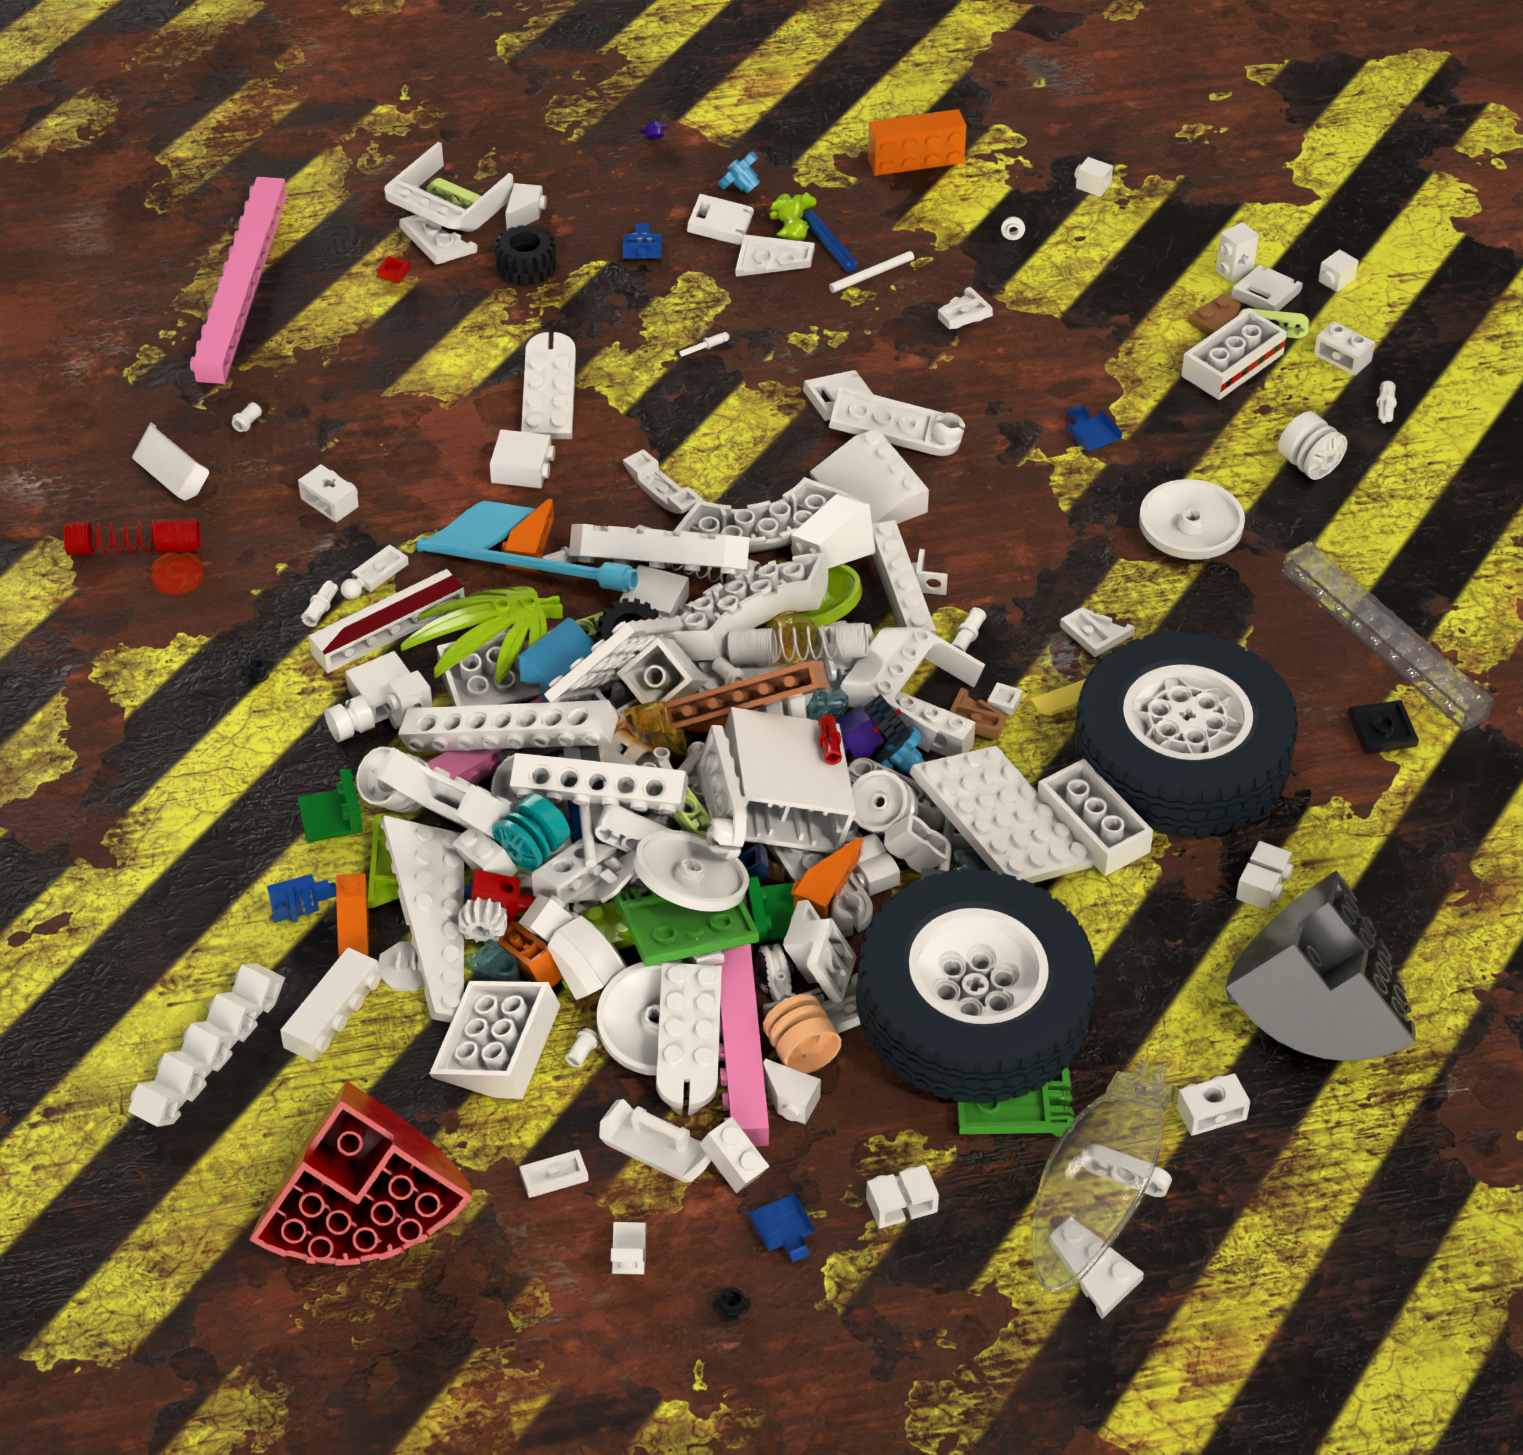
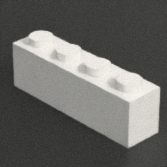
[280,947,381,1062]

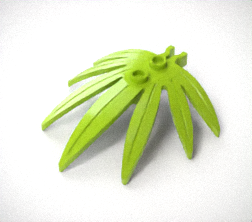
[401,586,563,684]

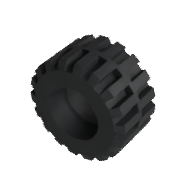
[495,225,556,286]
[596,598,662,642]

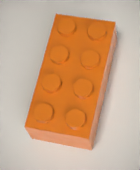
[868,109,966,176]

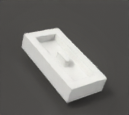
[519,1149,588,1198]

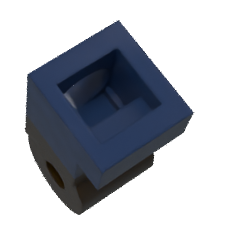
[738,843,786,886]

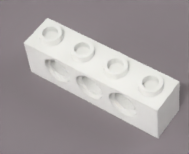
[870,692,975,757]

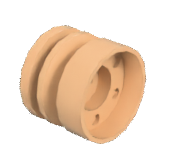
[763,994,841,1074]

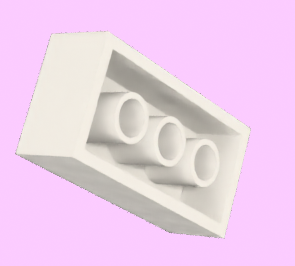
[1037,759,1153,876]

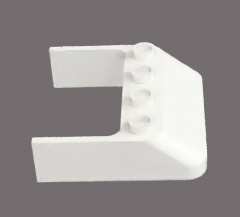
[384,142,513,232]
[838,627,985,752]
[376,747,513,841]

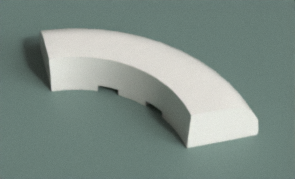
[673,477,850,553]
[669,552,829,661]

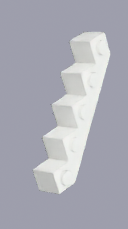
[569,524,750,574]
[128,963,285,1127]

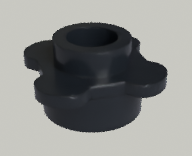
[242,656,274,683]
[713,1287,751,1322]

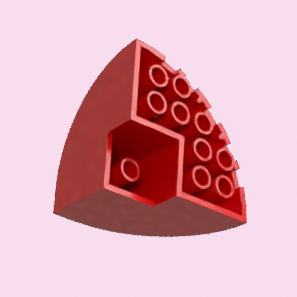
[249,1080,472,1266]

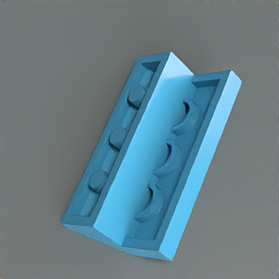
[519,618,595,703]

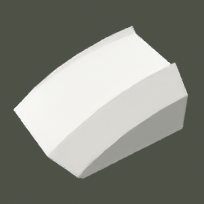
[547,916,628,1000]

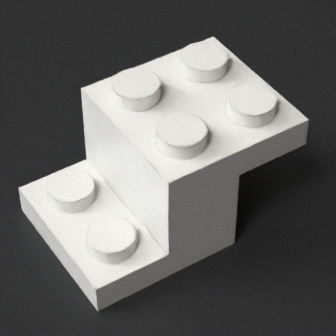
[783,900,857,1003]

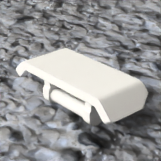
[132,422,209,501]
[599,1099,711,1183]

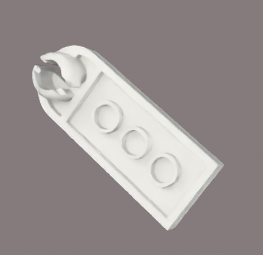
[521,332,576,439]
[829,386,965,456]
[697,725,746,859]
[766,844,873,937]
[656,963,722,1115]

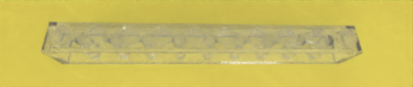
[1283,541,1494,732]

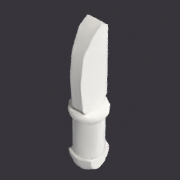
[679,332,730,357]

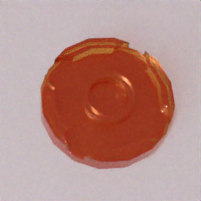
[151,552,204,595]

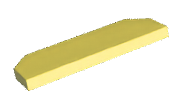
[1030,679,1086,716]

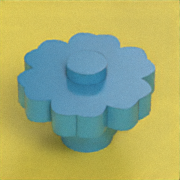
[717,151,760,194]
[874,725,925,777]

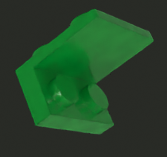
[298,769,363,842]
[746,877,795,945]

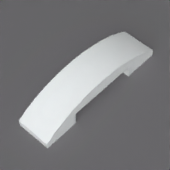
[623,449,703,514]

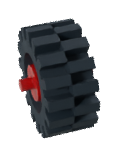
[863,694,912,747]

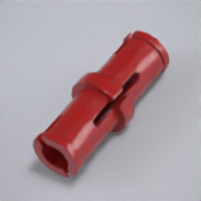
[818,715,842,765]

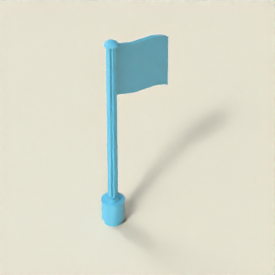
[416,501,639,592]

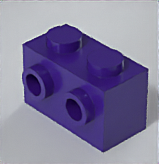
[836,705,885,759]

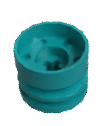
[492,793,571,871]

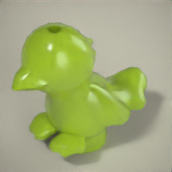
[769,192,816,241]

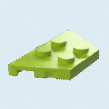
[367,816,399,908]

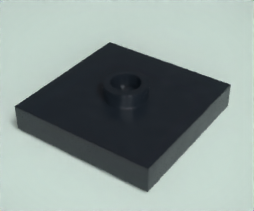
[1348,700,1419,754]

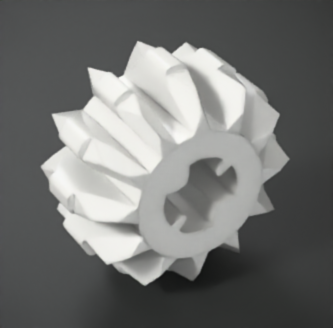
[458,897,507,944]

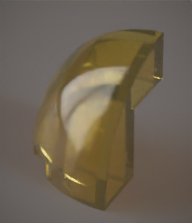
[623,700,687,757]

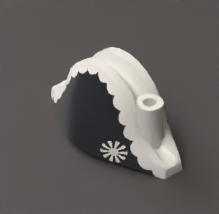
[753,943,796,1002]

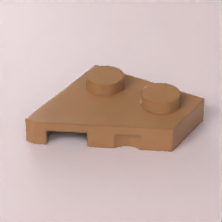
[1189,294,1241,336]
[950,688,1007,740]

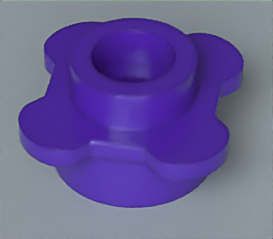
[640,121,667,140]

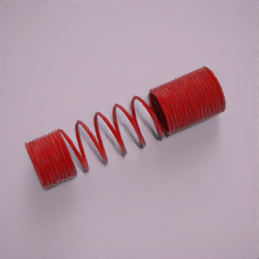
[64,518,201,556]

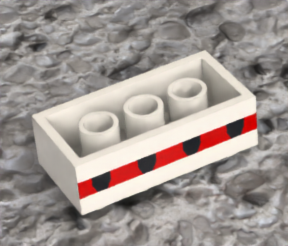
[1181,308,1287,400]

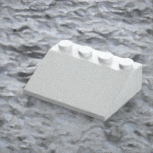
[810,428,929,524]
[437,628,541,706]
[429,981,561,1099]

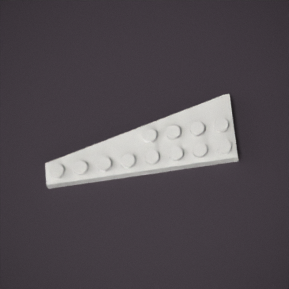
[380,816,464,1023]

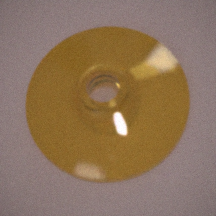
[766,611,818,665]

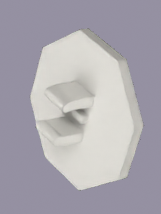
[596,850,635,902]
[378,941,425,992]

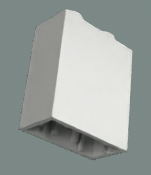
[724,707,856,854]

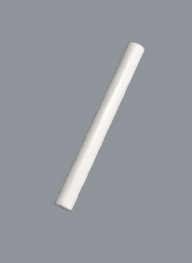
[829,251,914,293]

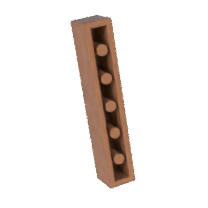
[658,660,830,732]

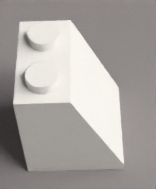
[791,493,876,569]
[617,637,708,716]

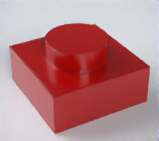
[377,256,410,283]

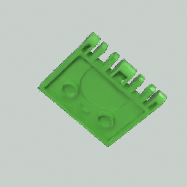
[613,887,759,967]
[957,1065,1076,1136]

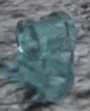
[806,689,849,720]
[466,939,521,982]

